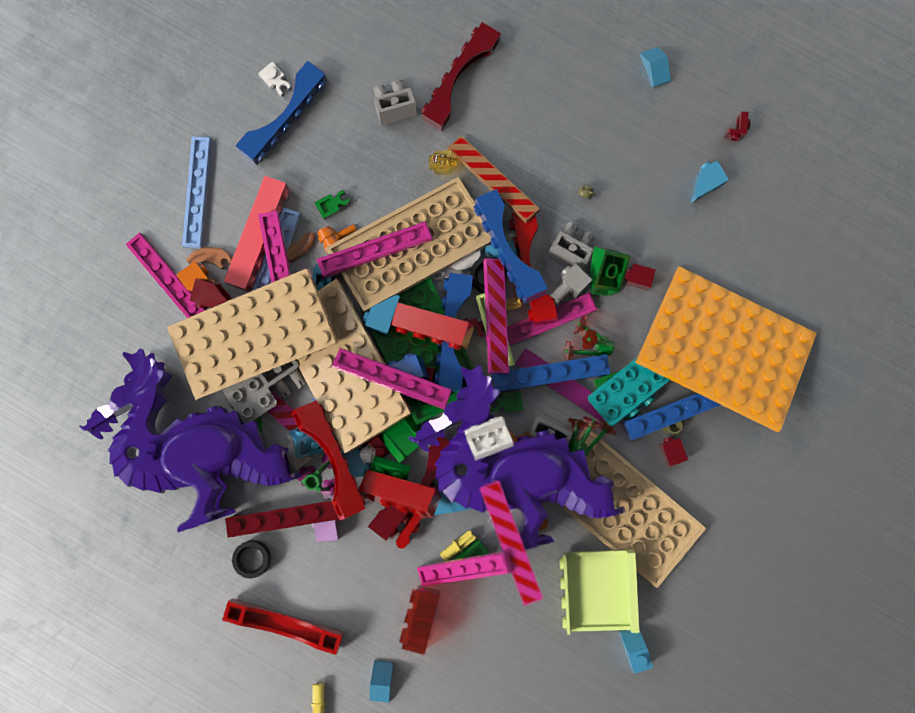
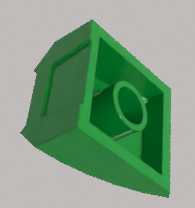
[590,246,631,296]
[378,415,421,463]

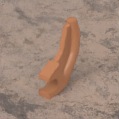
[287,232,315,262]
[186,247,232,269]

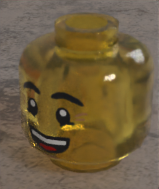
[429,150,457,175]

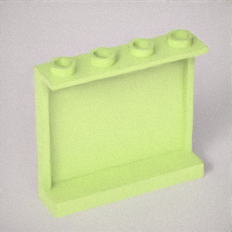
[559,549,639,635]

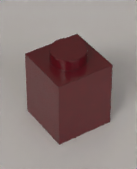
[624,264,656,291]
[659,436,688,467]

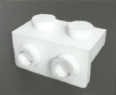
[465,417,514,460]

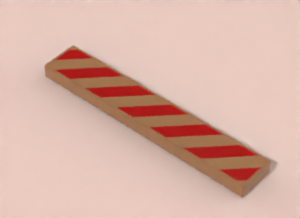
[448,135,540,223]

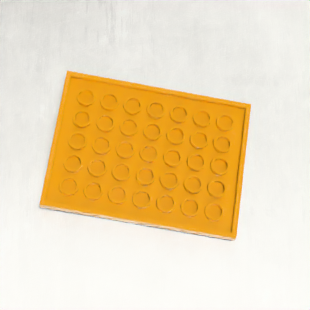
[635,266,817,432]

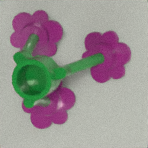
[297,452,335,500]

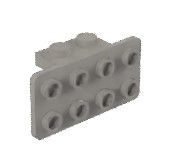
[220,375,277,424]

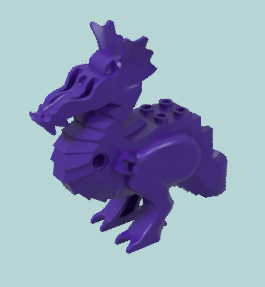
[79,348,302,533]
[409,365,625,552]

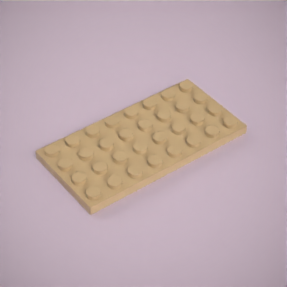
[326,177,491,313]
[167,269,338,400]
[296,279,412,454]
[556,427,706,588]

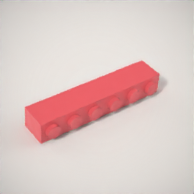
[224,176,290,292]

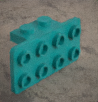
[588,358,670,426]

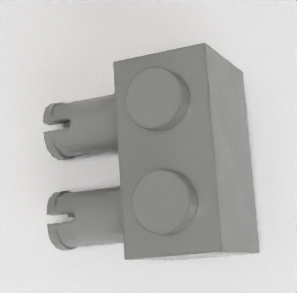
[373,80,417,126]
[547,222,595,269]
[550,263,592,306]
[258,360,307,399]
[529,412,574,444]

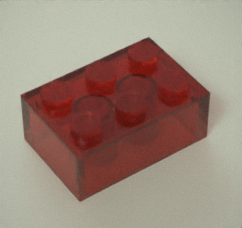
[399,585,440,655]

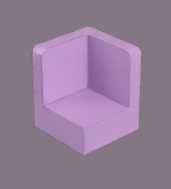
[312,520,340,542]

